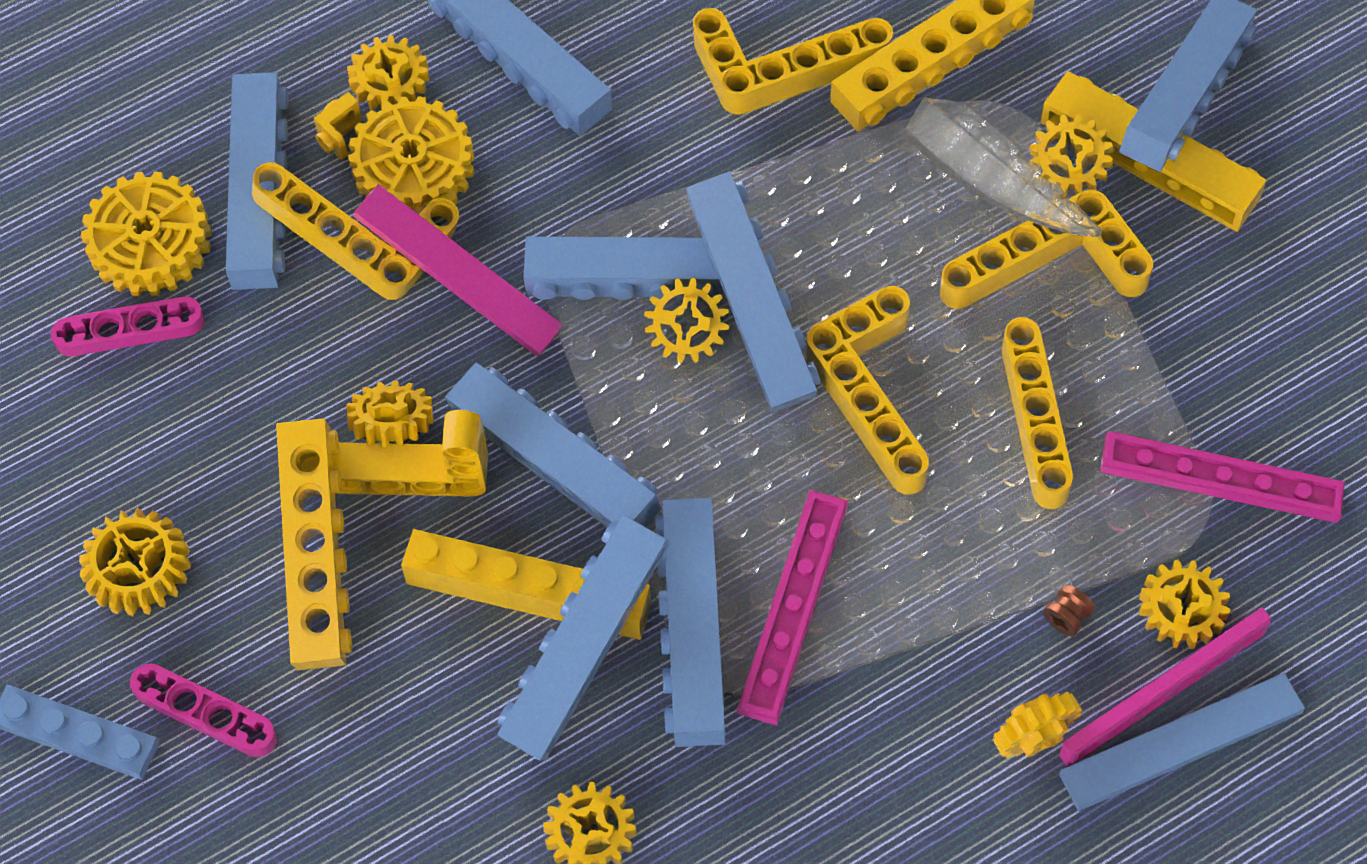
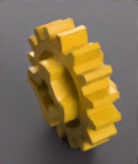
[347,35,430,110]
[1030,114,1113,198]
[644,278,729,363]
[346,381,434,447]
[1139,559,1230,649]
[992,692,1082,758]
[543,782,636,864]

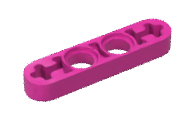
[51,297,205,356]
[130,664,277,757]

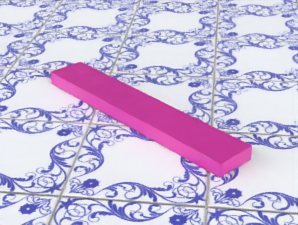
[353,184,563,358]
[1100,431,1345,523]
[737,490,849,726]
[1059,607,1271,767]

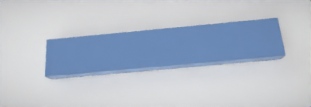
[1059,673,1305,812]

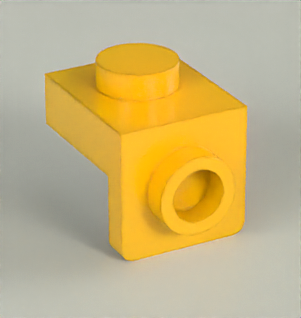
[314,92,363,160]

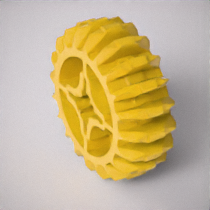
[79,508,191,617]

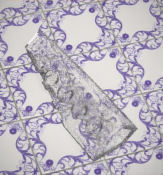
[901,97,1102,237]

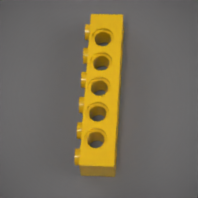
[830,0,1035,132]
[276,418,352,670]

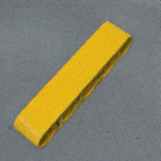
[1002,317,1073,509]

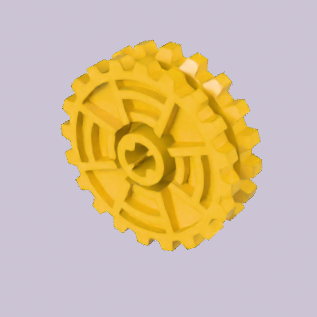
[348,96,475,215]
[81,171,212,297]

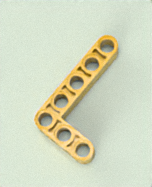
[693,8,893,115]
[251,162,459,300]
[940,190,1153,309]
[806,286,929,495]
[301,410,488,496]

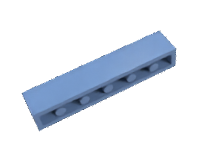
[428,0,613,136]
[1119,0,1257,172]
[226,72,289,290]
[686,171,821,414]
[523,236,760,301]
[445,362,662,527]
[655,498,725,747]
[497,515,671,761]

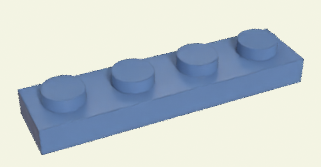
[0,684,160,780]

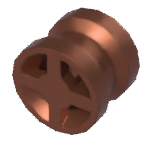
[1043,584,1096,637]

